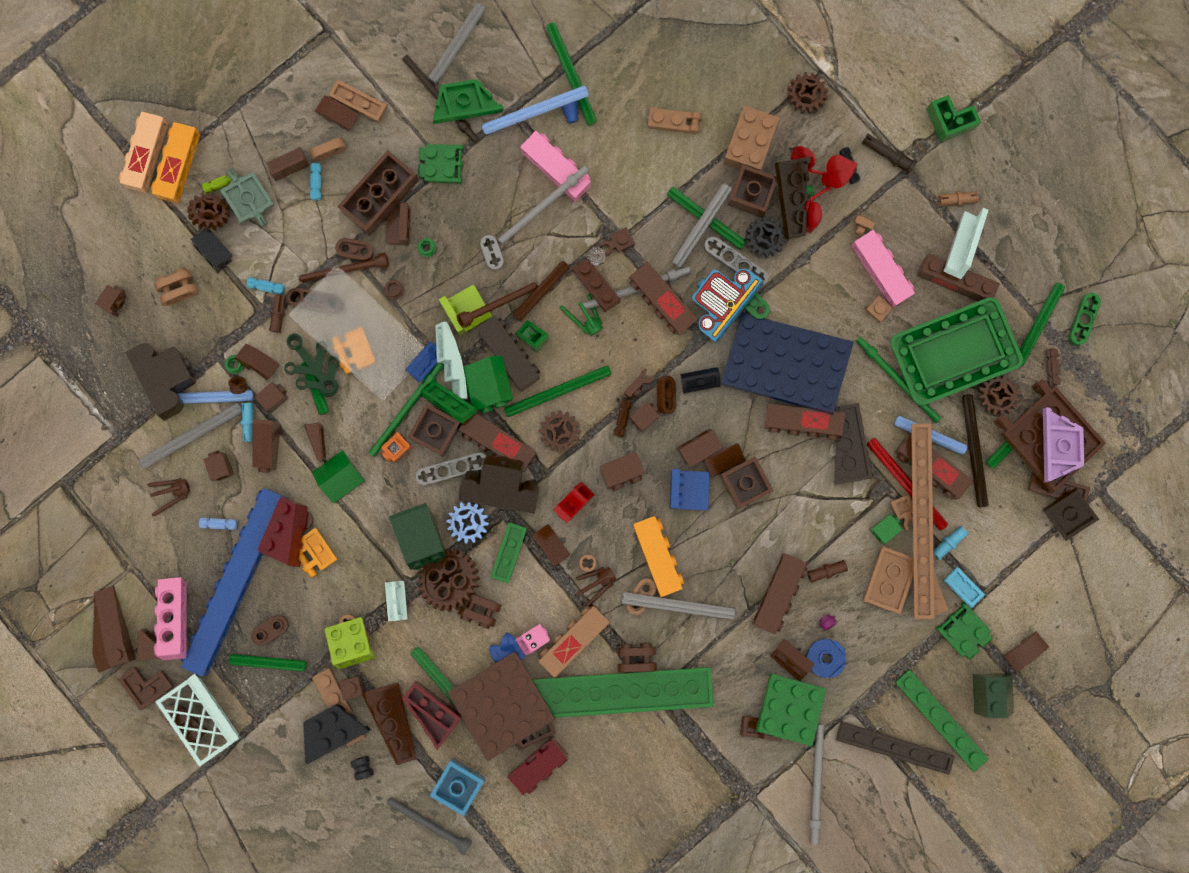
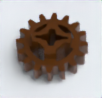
[787,72,828,114]
[187,192,230,231]
[977,374,1021,416]
[539,410,581,452]

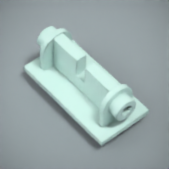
[385,581,408,621]

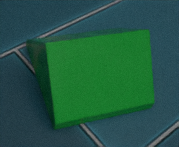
[312,450,365,503]

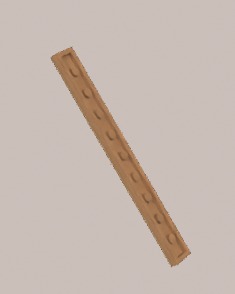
[911,424,934,619]

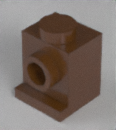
[95,285,127,317]

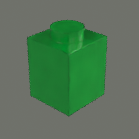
[869,514,903,544]

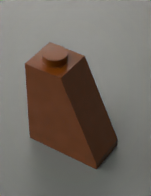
[252,419,281,473]

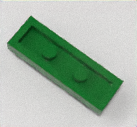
[421,381,476,424]
[490,522,527,584]

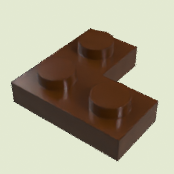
[118,667,174,711]

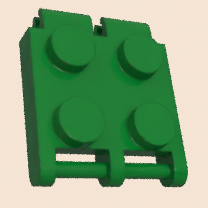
[418,144,464,184]
[936,602,993,660]

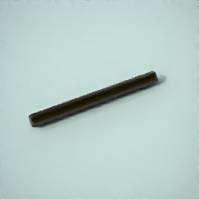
[962,394,989,508]

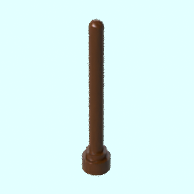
[299,252,389,282]
[456,282,538,328]

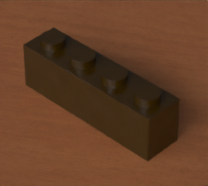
[476,315,540,392]

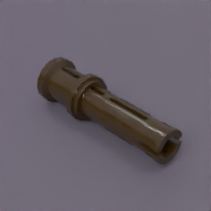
[861,133,917,175]

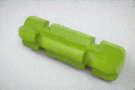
[202,173,238,194]

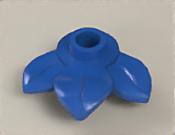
[489,633,527,662]

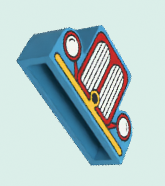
[692,269,764,343]

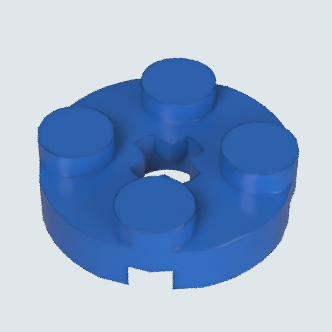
[806,638,846,678]

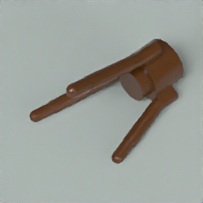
[147,478,190,516]
[576,567,617,606]

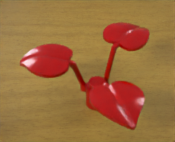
[791,146,857,233]

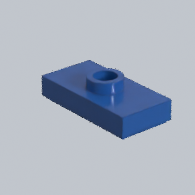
[405,341,437,382]

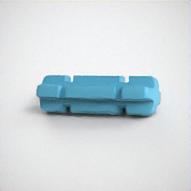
[310,163,321,200]
[247,277,285,295]

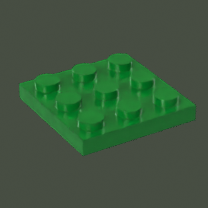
[756,673,826,746]

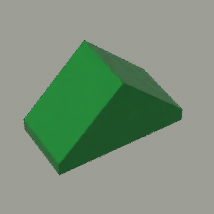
[515,320,550,353]

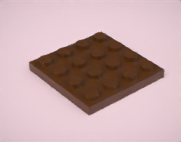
[448,651,555,761]

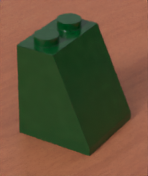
[389,503,447,570]
[973,673,1014,718]

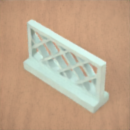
[156,674,241,767]

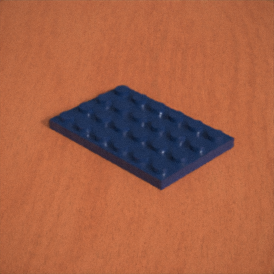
[721,313,854,415]

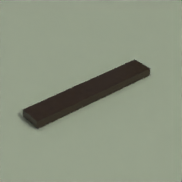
[836,721,955,775]

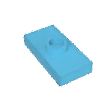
[943,567,985,608]

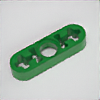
[1068,293,1101,346]

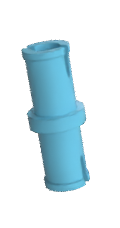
[240,403,254,442]
[933,526,969,560]

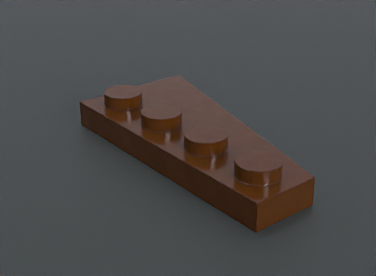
[361,682,417,765]

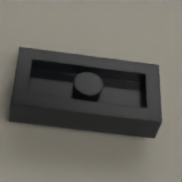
[680,367,721,394]

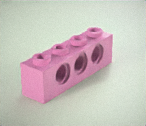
[154,577,187,661]

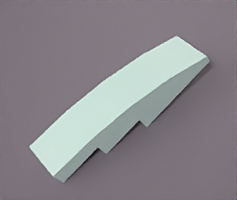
[435,322,467,400]

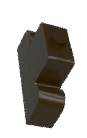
[125,343,196,421]
[458,455,539,514]

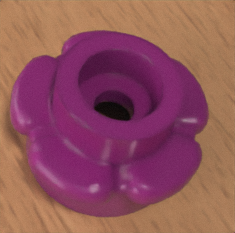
[819,614,837,631]

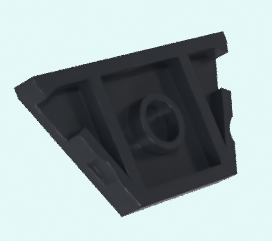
[303,703,371,765]

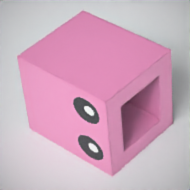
[515,624,550,656]

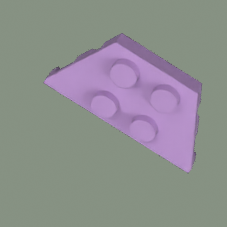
[1043,407,1084,482]

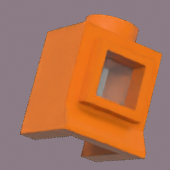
[381,432,413,463]

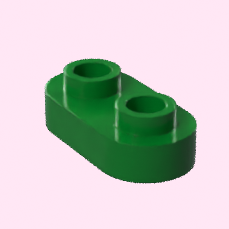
[745,293,770,319]

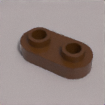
[335,238,374,261]
[657,376,676,414]
[251,615,289,646]

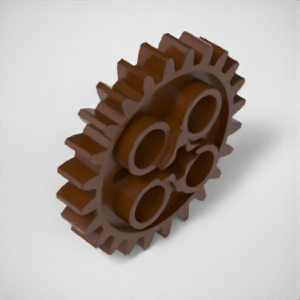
[418,548,480,612]

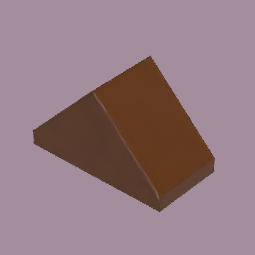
[137,628,160,660]

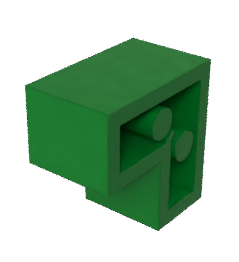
[926,95,981,143]

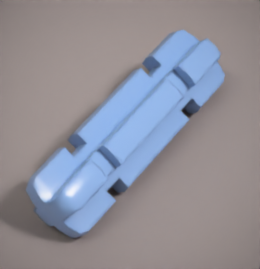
[199,518,238,530]

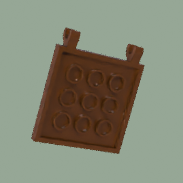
[994,379,1106,493]

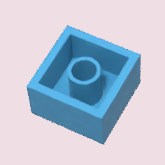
[430,758,486,816]

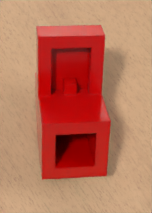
[553,481,595,523]

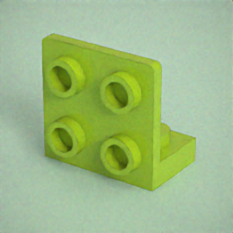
[439,285,492,336]
[325,617,376,670]

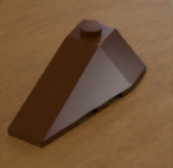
[92,586,137,672]

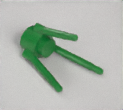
[560,293,603,336]

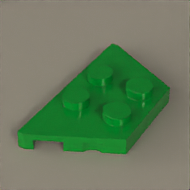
[432,79,504,124]

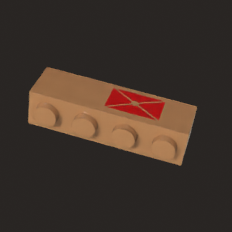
[538,605,610,678]

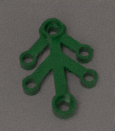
[284,333,339,397]

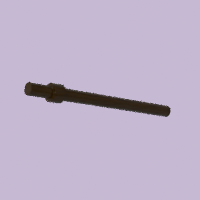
[402,55,479,143]

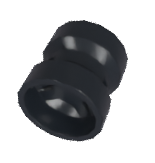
[350,755,374,781]

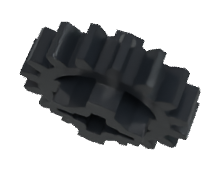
[744,216,786,258]

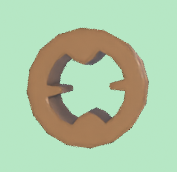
[579,555,596,572]

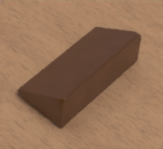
[703,443,746,478]
[533,524,570,566]
[770,639,814,681]

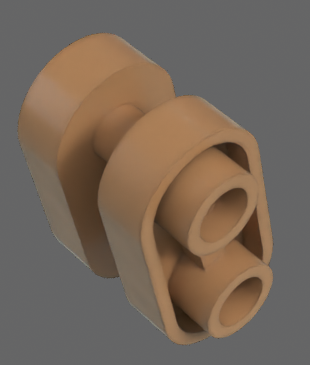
[154,268,198,306]

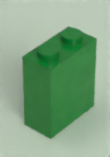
[463,356,513,414]

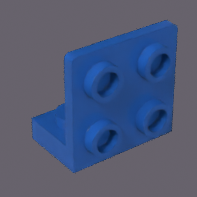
[670,469,709,510]

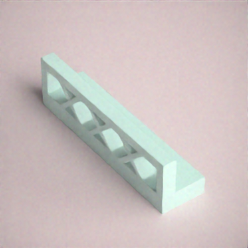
[944,208,988,279]

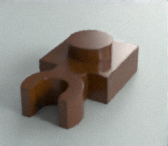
[600,227,635,256]

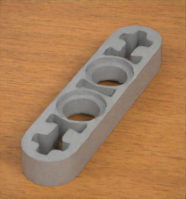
[704,237,768,287]
[415,452,486,486]

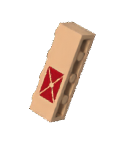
[119,111,169,194]

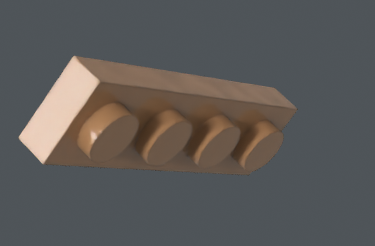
[312,668,366,747]

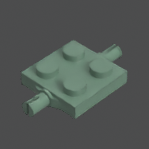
[220,168,274,227]

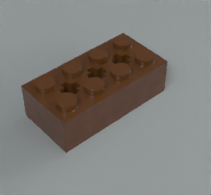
[337,150,419,236]

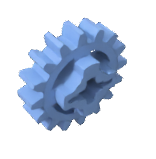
[447,502,489,544]

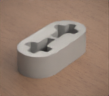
[480,235,504,271]

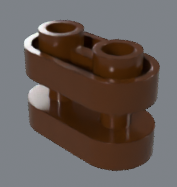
[458,594,502,629]
[617,643,657,672]

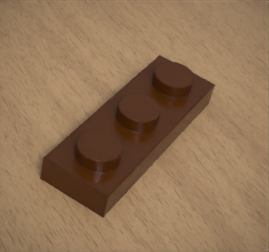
[572,258,621,312]
[1027,472,1090,502]

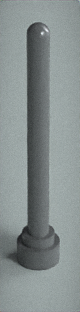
[387,798,472,855]

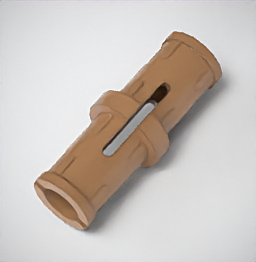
[938,191,979,206]

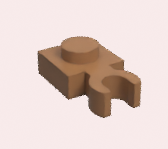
[889,495,913,531]

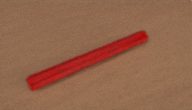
[867,438,948,531]

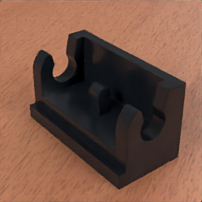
[191,228,233,274]

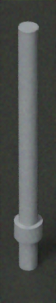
[498,165,590,244]
[582,266,691,310]
[809,724,824,845]

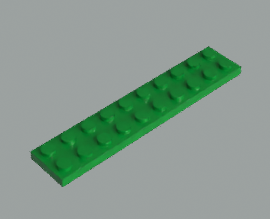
[532,667,714,718]

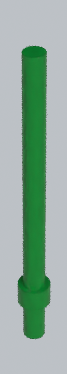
[855,336,941,423]
[368,363,444,457]

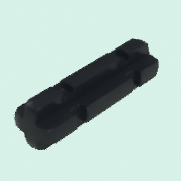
[839,147,860,184]

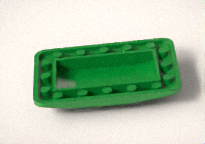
[890,297,1023,405]

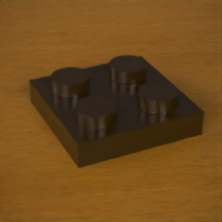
[1043,488,1099,541]

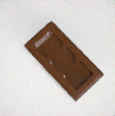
[165,704,207,746]

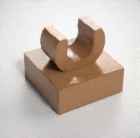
[854,214,875,236]

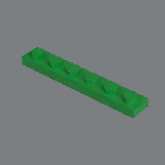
[894,669,988,772]

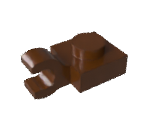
[624,369,655,399]

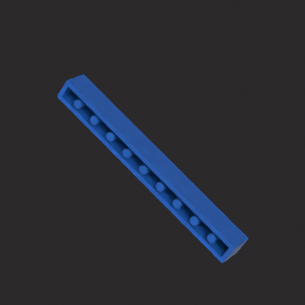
[181,488,289,677]

